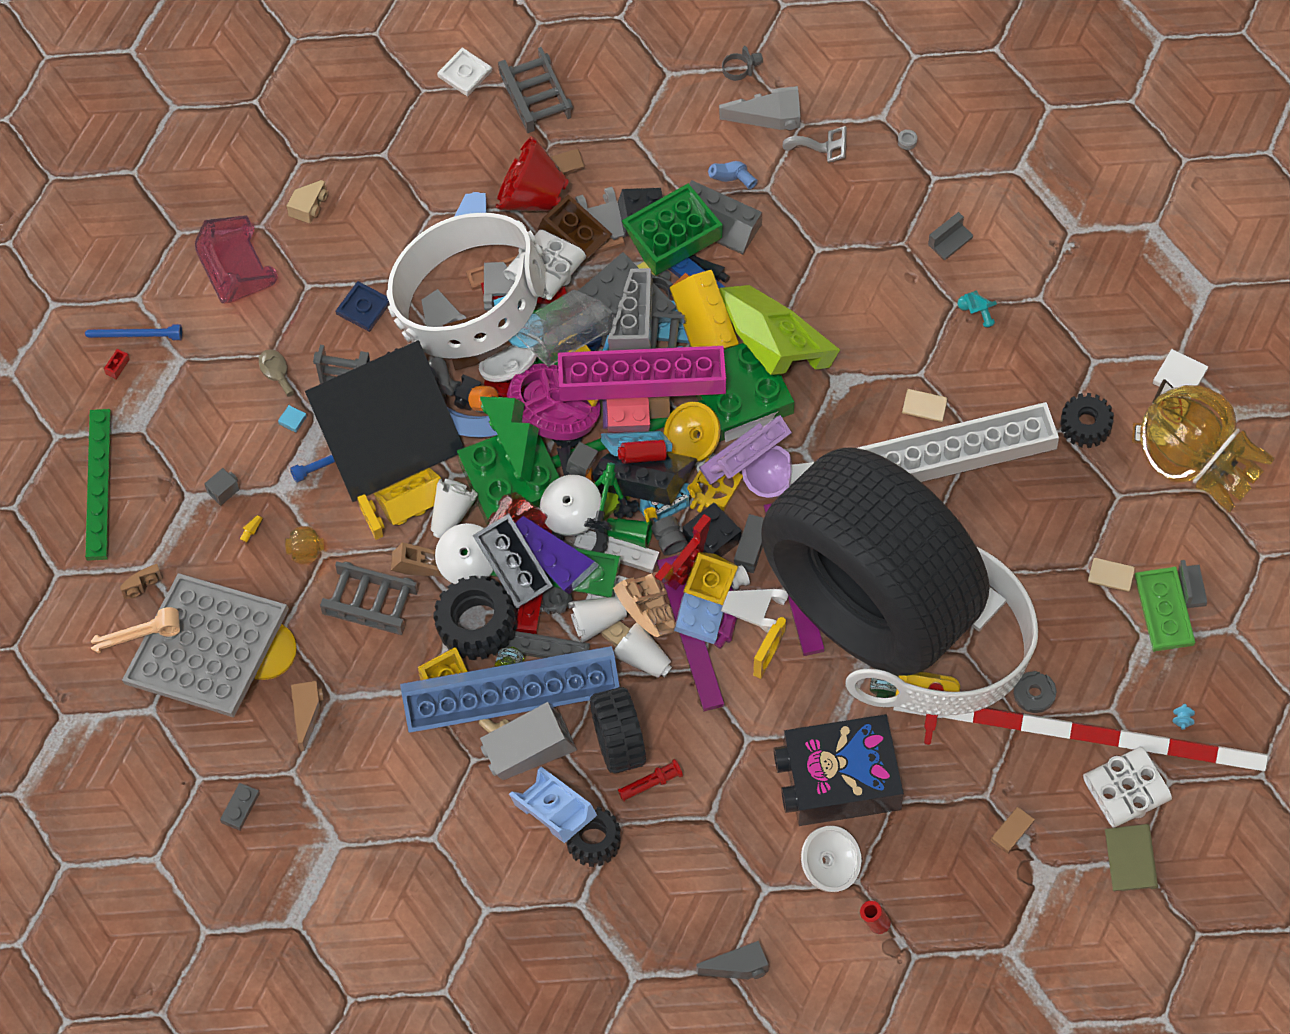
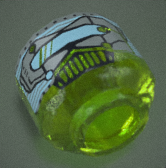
[494,647,525,667]

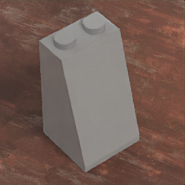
[480,702,577,780]

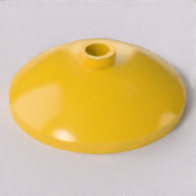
[664,402,720,463]
[254,624,297,680]

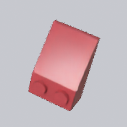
[606,397,650,433]

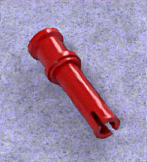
[618,759,683,802]

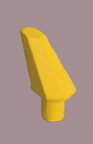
[240,515,262,543]

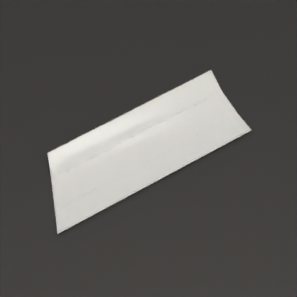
[725,412,778,442]

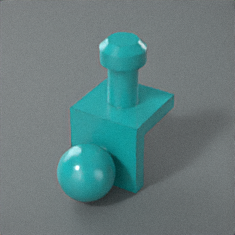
[957,290,997,328]

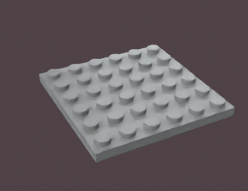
[122,573,289,717]

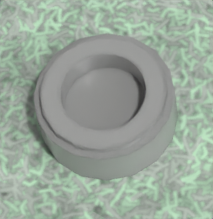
[898,130,917,150]

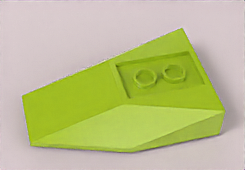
[719,285,840,375]

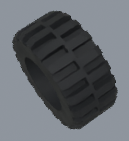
[433,575,518,660]
[590,687,646,774]

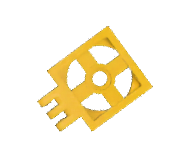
[690,458,743,513]
[753,617,786,679]

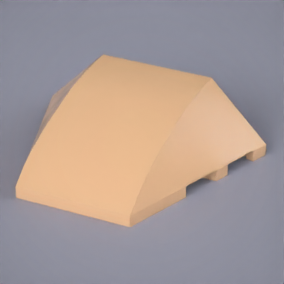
[613,572,676,637]

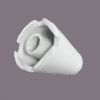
[431,479,478,538]
[568,597,627,642]
[613,622,672,678]

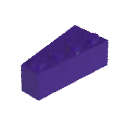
[515,516,599,594]

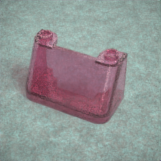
[195,215,278,303]

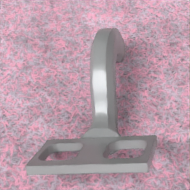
[782,126,847,163]

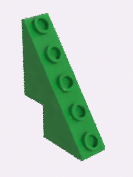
[480,396,539,483]

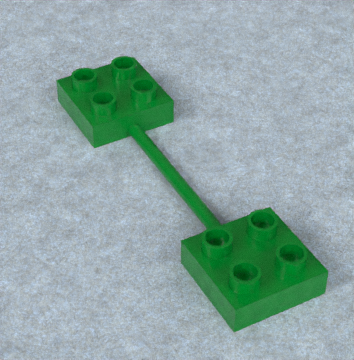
[457,343,794,526]

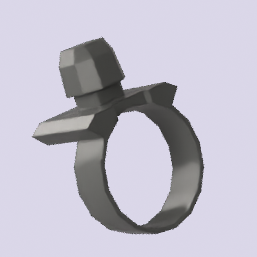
[722,45,763,81]
[652,270,673,299]

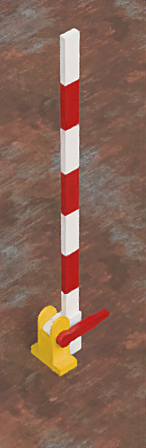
[893,672,1268,771]

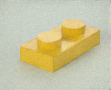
[357,494,385,540]

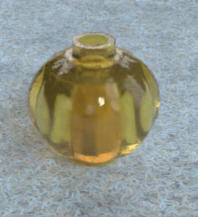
[285,526,324,565]

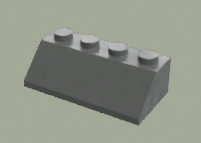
[689,180,762,255]

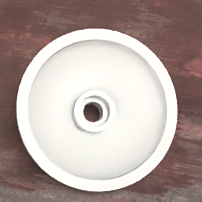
[479,345,537,382]
[540,475,602,536]
[435,523,494,584]
[801,826,861,892]

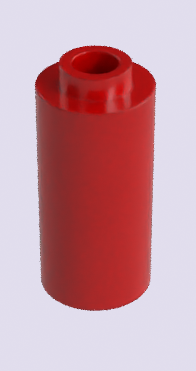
[618,440,666,463]
[860,901,891,934]

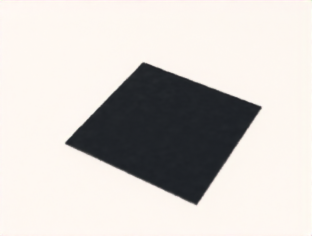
[305,340,464,502]

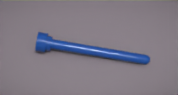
[85,324,182,341]
[290,455,335,483]

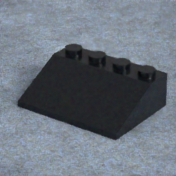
[592,452,697,506]

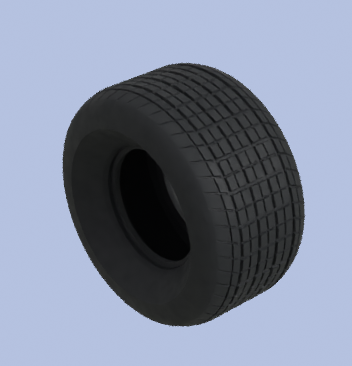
[761,447,990,676]

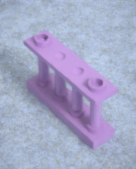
[699,415,792,485]

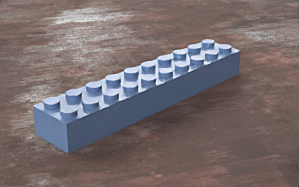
[400,646,619,733]

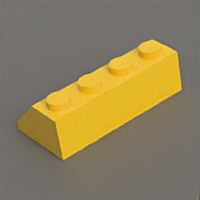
[670,270,739,350]

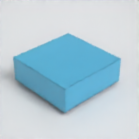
[278,405,307,432]

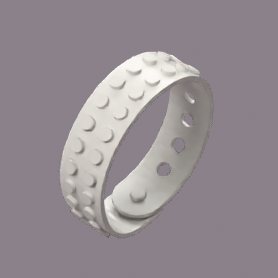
[387,213,545,358]

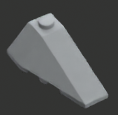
[719,86,800,130]

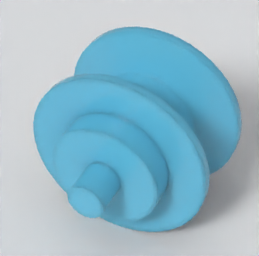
[1173,704,1195,730]

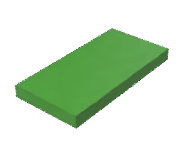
[1134,567,1195,652]

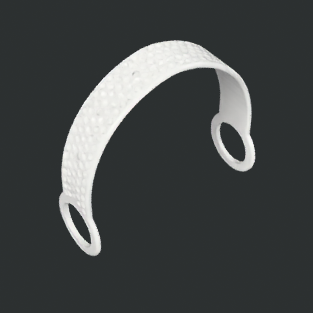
[846,547,1038,715]

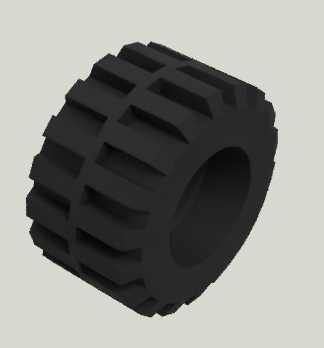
[566,806,621,867]

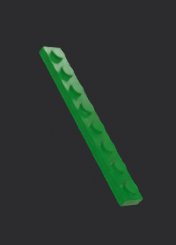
[85,409,111,561]

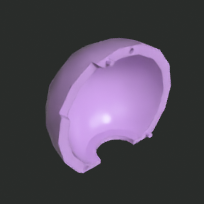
[742,445,792,498]

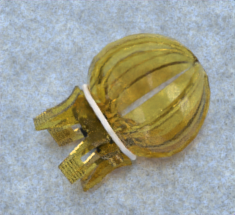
[1140,385,1275,512]

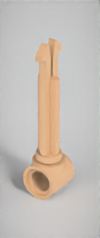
[91,607,180,653]

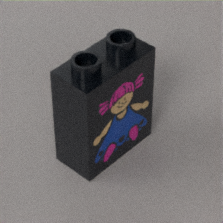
[773,714,904,826]

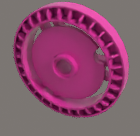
[507,364,600,440]

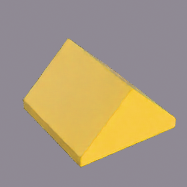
[683,552,738,605]
[418,647,467,680]

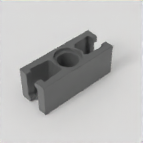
[734,514,764,574]

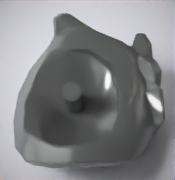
[541,587,572,615]

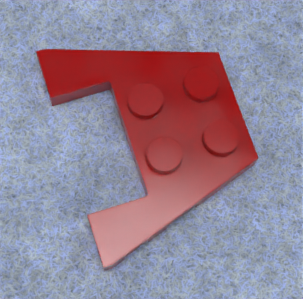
[655,514,711,590]

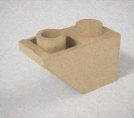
[287,180,328,224]

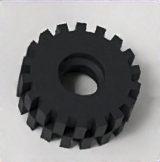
[1060,393,1114,448]

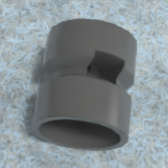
[651,516,688,555]

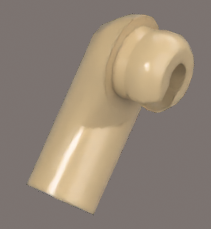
[479,718,509,733]

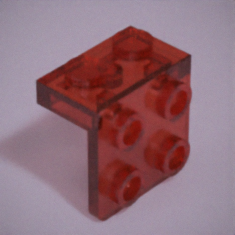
[488,492,548,528]

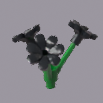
[565,462,639,533]

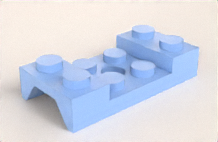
[509,767,597,843]

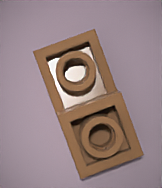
[551,149,585,175]
[120,564,162,599]

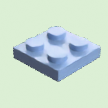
[674,593,723,644]

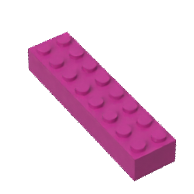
[558,346,726,401]

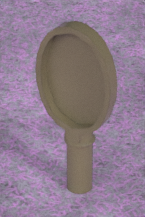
[259,349,294,397]

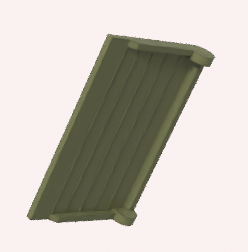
[1105,824,1158,891]

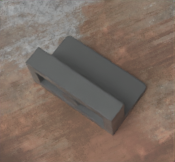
[928,212,973,260]
[1178,560,1207,608]

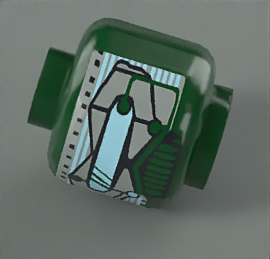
[870,675,899,698]

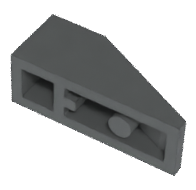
[696,941,769,980]

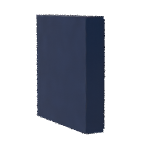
[335,281,390,332]

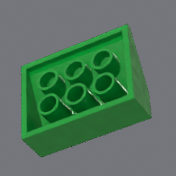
[622,183,723,276]

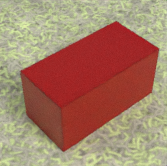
[104,349,130,380]

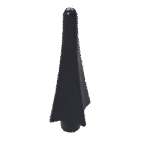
[688,255,730,283]
[557,441,573,476]

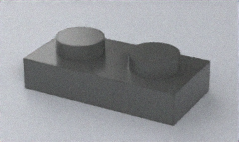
[220,783,260,831]

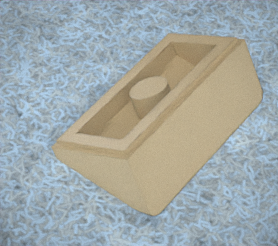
[902,389,947,422]
[1088,558,1135,592]

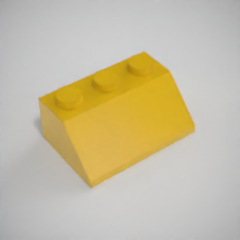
[374,468,441,525]

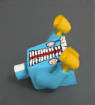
[640,482,702,522]

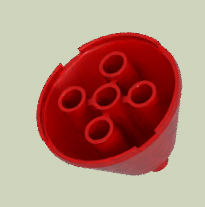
[495,136,569,212]

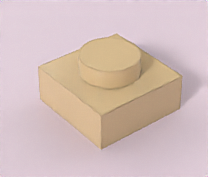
[602,621,630,647]

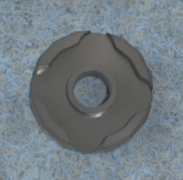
[1013,671,1057,713]

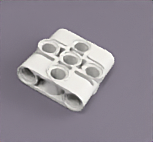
[504,230,586,300]
[1083,747,1172,828]

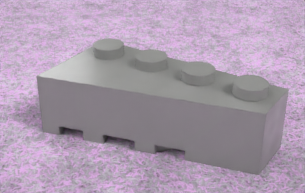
[608,268,653,351]

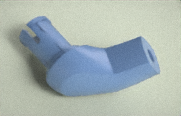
[708,161,758,189]

